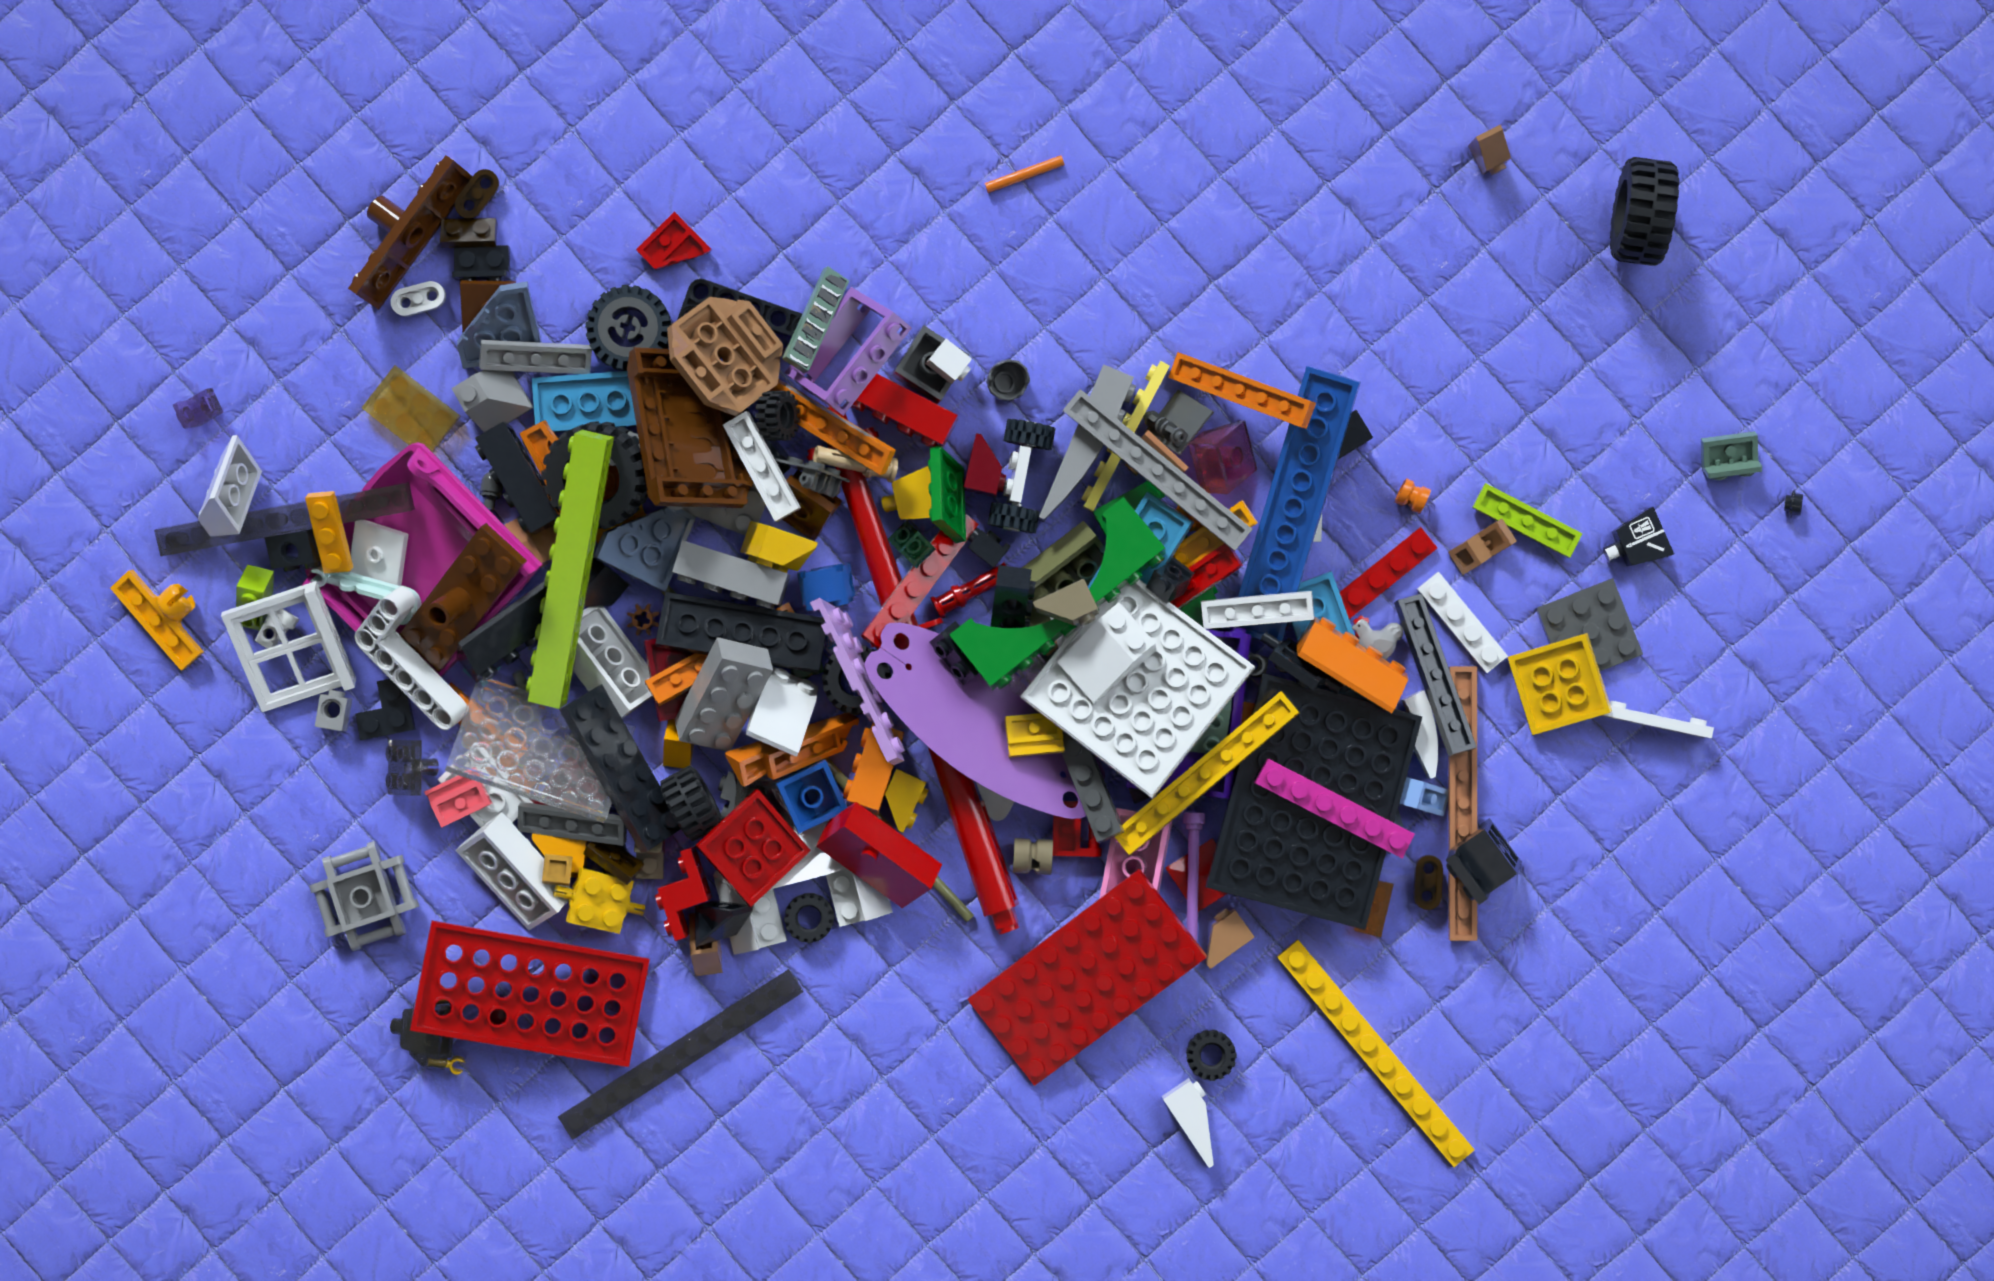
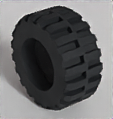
[1610,157,1679,266]
[541,421,648,529]

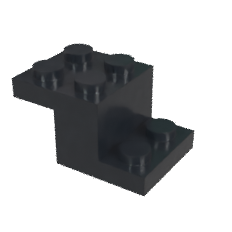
[1446,818,1522,905]

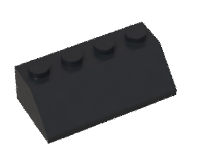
[475,421,560,535]
[456,581,548,683]

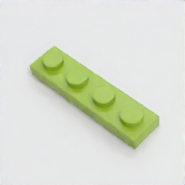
[1472,483,1583,558]

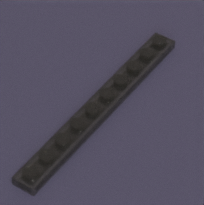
[154,482,415,556]
[558,968,804,1140]

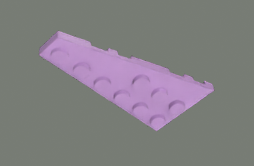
[810,598,904,765]

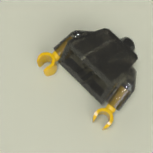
[390,1000,465,1074]

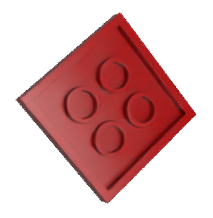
[695,789,811,907]

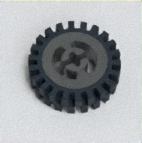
[585,285,672,371]

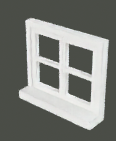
[221,581,356,712]

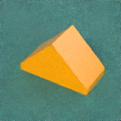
[663,719,694,768]

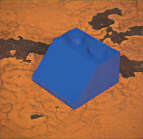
[776,759,847,834]

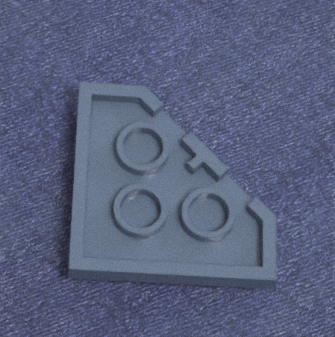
[457,281,542,369]
[593,506,696,591]

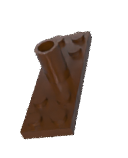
[348,155,472,310]
[399,523,527,672]

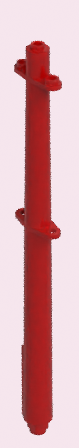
[806,407,1020,935]

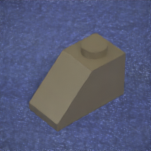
[1033,579,1099,626]

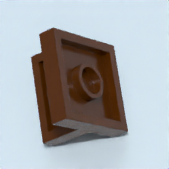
[782,470,843,541]

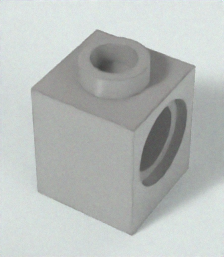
[315,690,352,731]

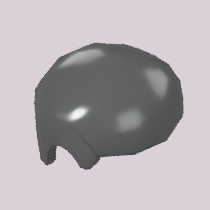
[986,359,1030,401]

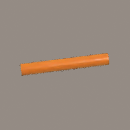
[984,155,1065,193]

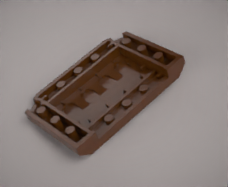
[627,347,754,508]

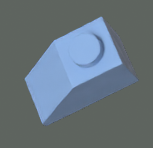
[1399,777,1449,816]

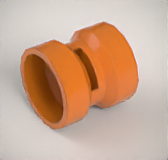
[1394,478,1431,514]

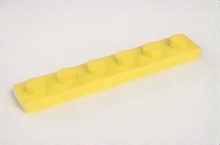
[1081,361,1170,512]

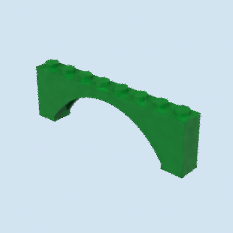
[949,497,1166,691]

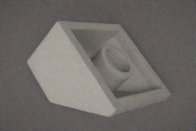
[451,370,534,432]

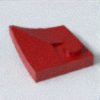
[1165,838,1228,912]

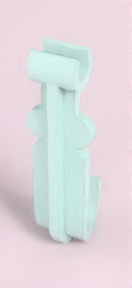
[310,564,422,625]

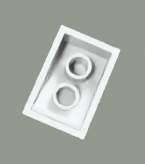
[1057,602,1157,704]
[746,666,819,756]

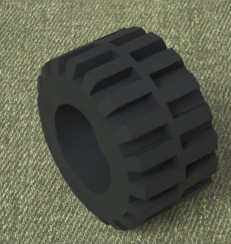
[822,645,891,715]
[660,765,722,841]

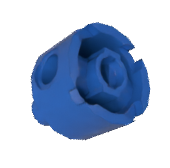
[797,563,856,611]

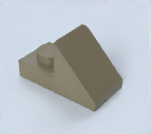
[634,840,665,879]

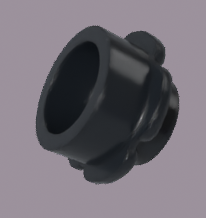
[1784,490,1803,517]

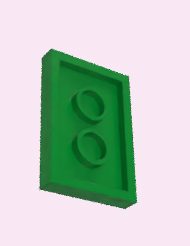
[928,445,966,544]

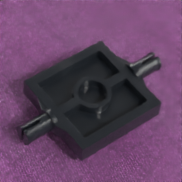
[1260,631,1344,694]

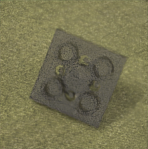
[385,740,439,796]

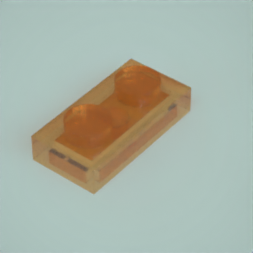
[1353,880,1394,937]

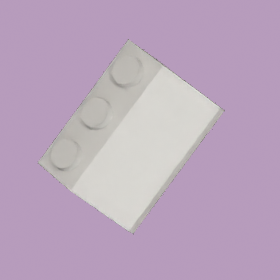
[198,435,262,537]

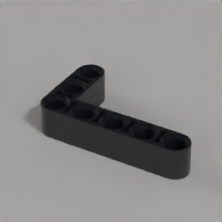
[677,279,802,338]

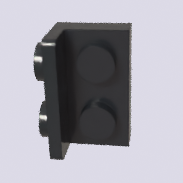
[452,245,511,284]
[930,621,978,685]

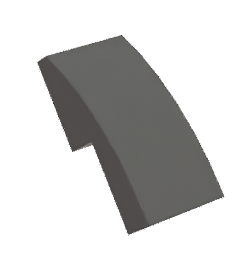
[718,771,741,820]

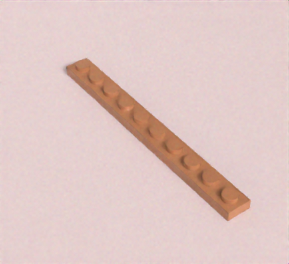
[1448,666,1477,941]

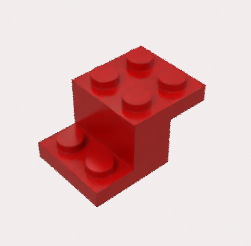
[655,846,713,941]

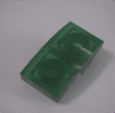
[887,520,936,568]

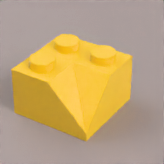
[740,521,818,573]

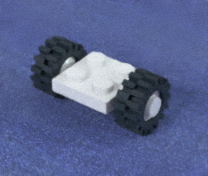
[987,419,1056,533]

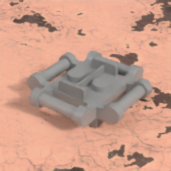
[309,841,420,952]

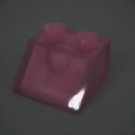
[1189,420,1257,494]

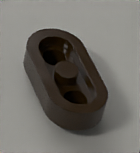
[455,169,500,219]
[1413,855,1443,910]

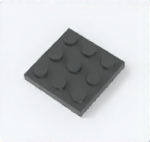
[1535,578,1643,671]

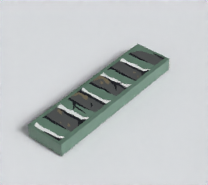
[782,266,849,373]

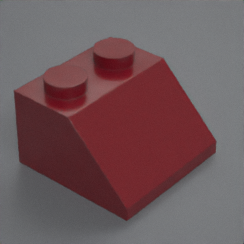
[964,433,1006,498]

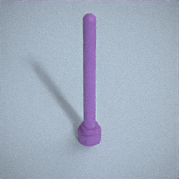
[1183,813,1205,942]

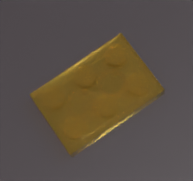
[362,365,461,453]

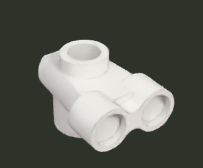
[255,609,300,648]

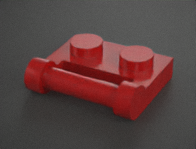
[1053,801,1102,857]

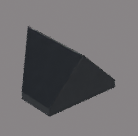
[584,553,630,607]
[695,900,753,947]

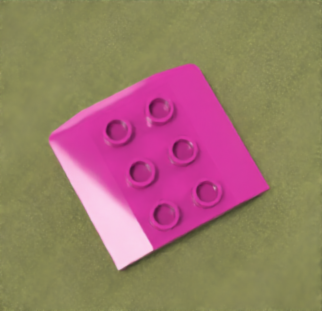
[302,442,543,677]

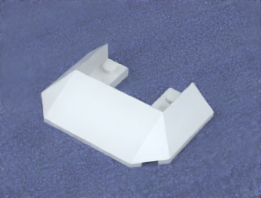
[713,817,893,955]

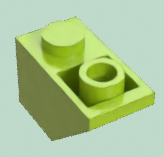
[236,564,274,631]

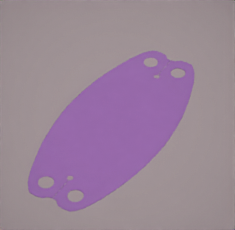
[864,623,1105,819]

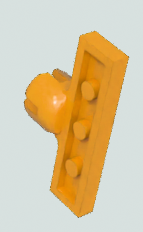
[110,569,204,671]

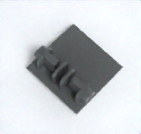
[1143,390,1214,455]
[775,456,850,498]

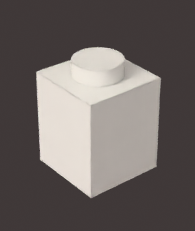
[925,339,972,384]

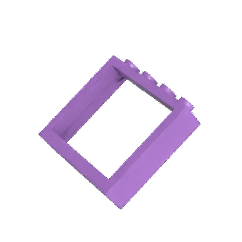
[785,287,912,416]

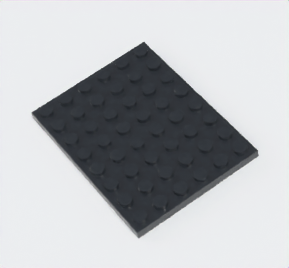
[1205,673,1423,930]

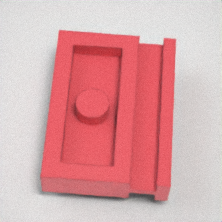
[424,768,493,828]

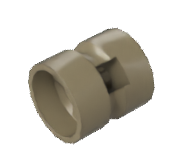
[1013,838,1053,875]

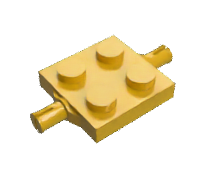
[553,868,645,934]

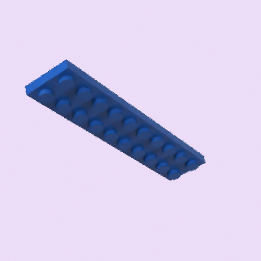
[1228,366,1361,641]

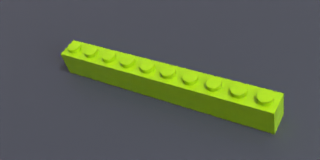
[526,430,614,709]

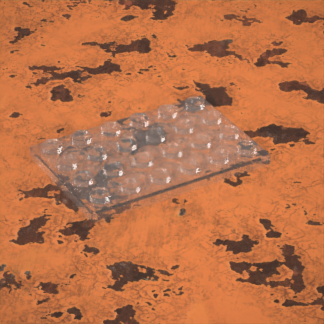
[445,679,636,823]

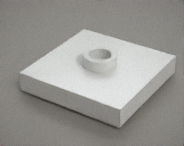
[350,518,409,586]

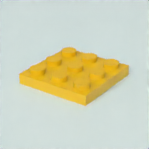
[1507,633,1612,735]

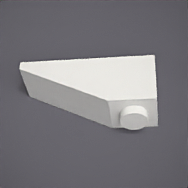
[1162,1078,1214,1168]

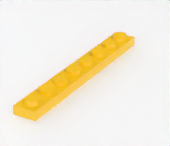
[1115,691,1300,855]

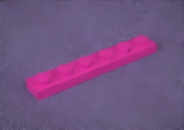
[1254,758,1415,859]

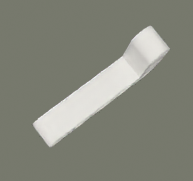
[355,586,468,730]

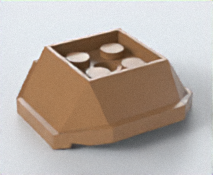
[667,297,783,416]

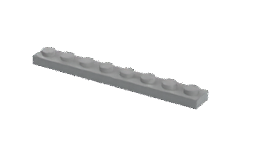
[1063,389,1253,551]

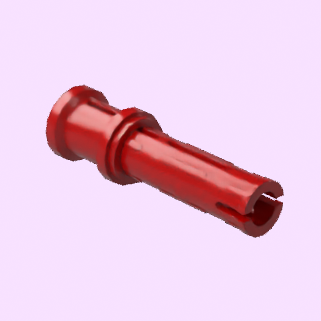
[930,562,1006,619]

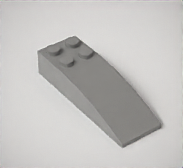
[1038,364,1136,522]

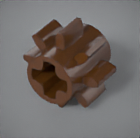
[627,603,660,636]

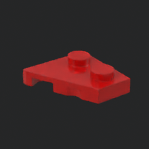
[636,211,712,270]

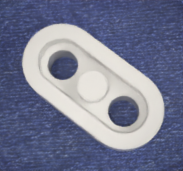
[391,281,446,317]

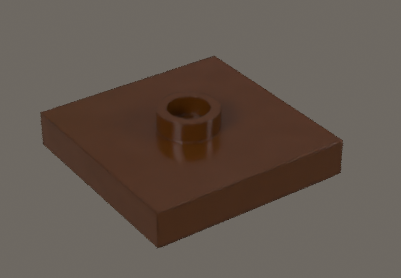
[460,280,516,332]

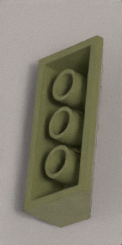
[1022,521,1105,627]

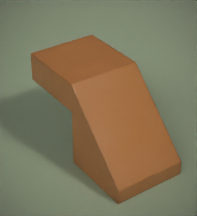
[1448,518,1516,575]

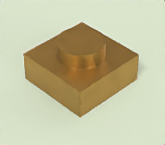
[542,854,573,886]

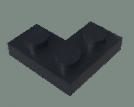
[355,679,416,740]

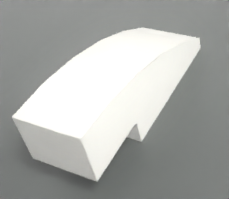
[1401,690,1438,779]

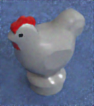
[1352,615,1403,661]

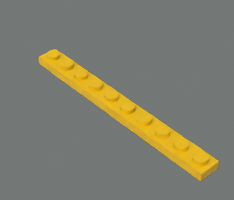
[1276,939,1475,1167]

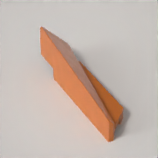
[725,713,859,787]

